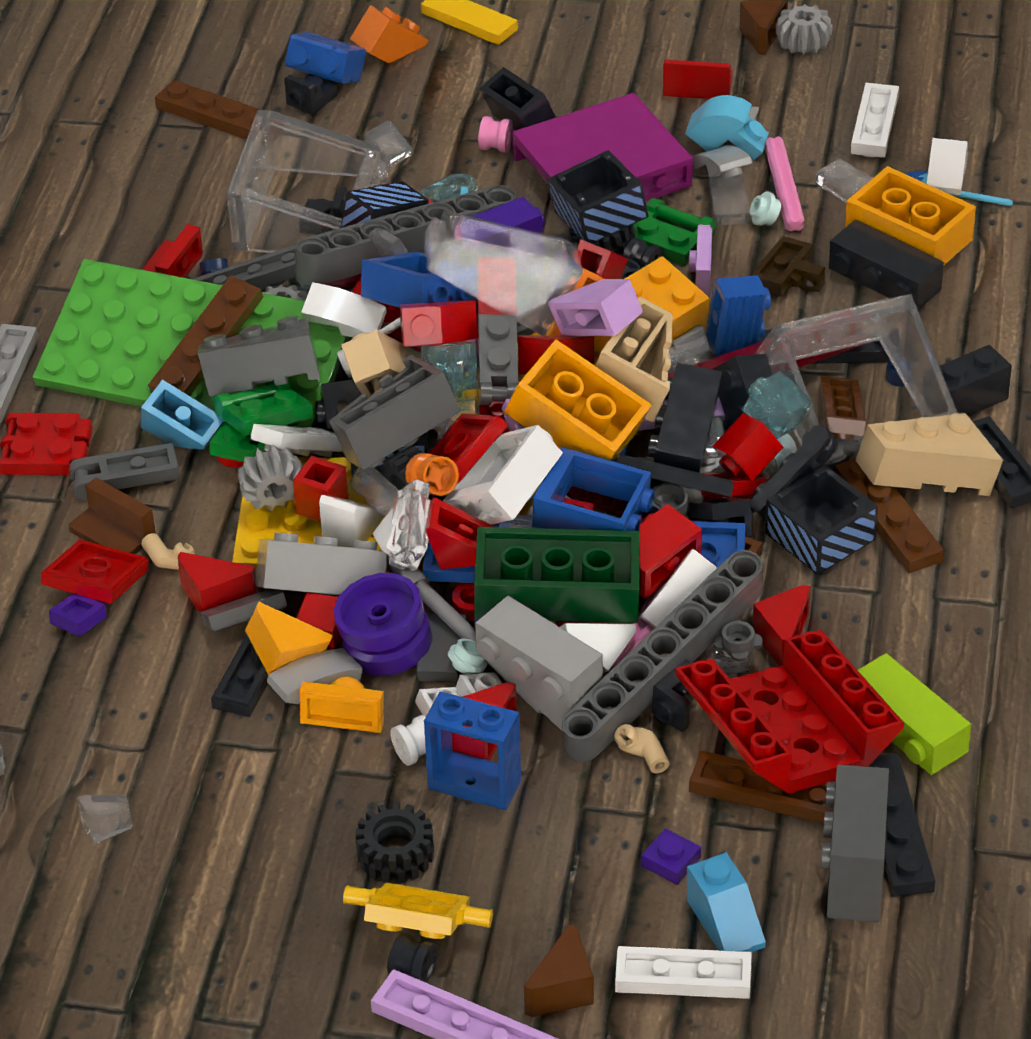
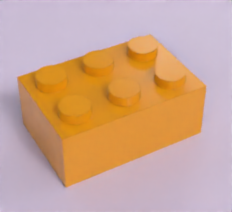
[845,166,976,266]
[504,339,652,462]

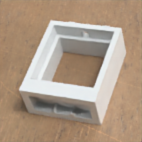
[443,425,563,525]

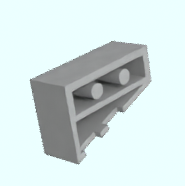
[256,532,387,595]
[476,596,603,730]

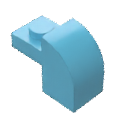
[685,95,769,160]

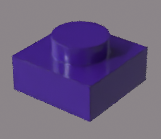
[49,594,107,637]
[641,828,701,885]

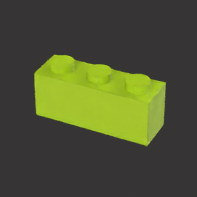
[858,653,971,775]

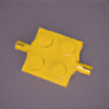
[343,883,493,939]

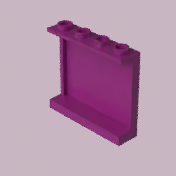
[513,93,693,201]

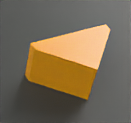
[245,602,333,675]

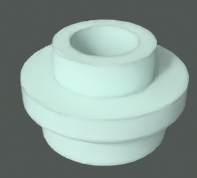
[750,191,781,226]
[448,638,487,674]

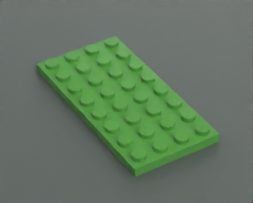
[32,259,351,428]

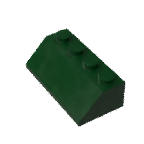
[474,527,639,623]

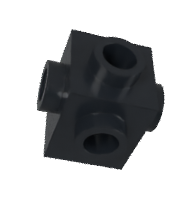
[315,380,361,430]

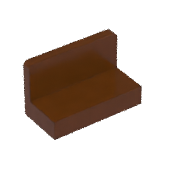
[69,477,156,554]

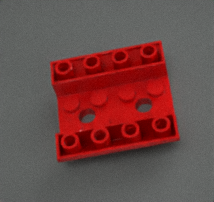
[675,629,904,794]

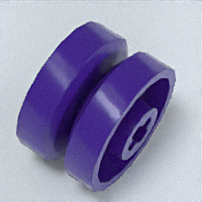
[334,573,433,676]

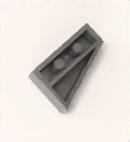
[198,316,320,396]
[329,355,461,470]
[821,765,889,922]

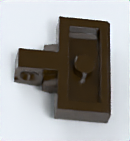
[750,236,825,296]

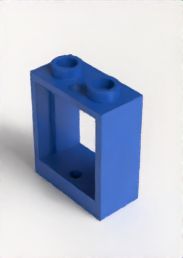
[361,251,478,308]
[532,447,655,531]
[424,691,522,810]

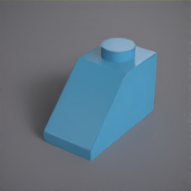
[141,380,224,450]
[687,852,766,953]

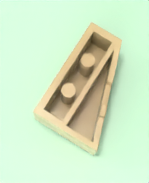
[595,296,673,422]
[341,330,442,398]
[856,413,1003,496]

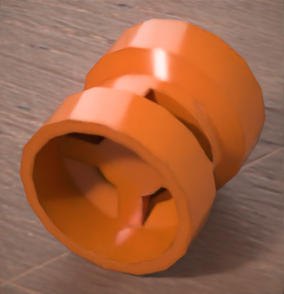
[405,453,459,496]

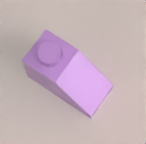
[548,279,643,336]

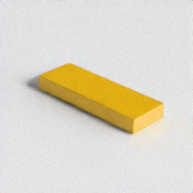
[421,0,518,45]

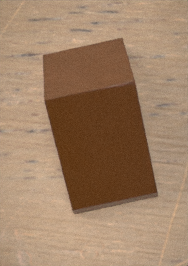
[740,0,788,55]
[524,925,594,1017]

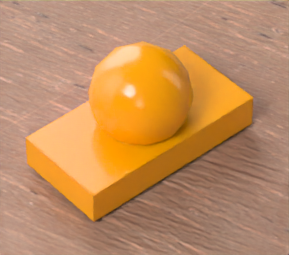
[300,676,384,733]

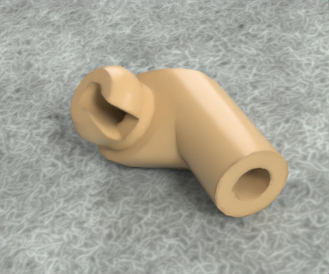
[141,533,195,570]
[614,724,670,773]

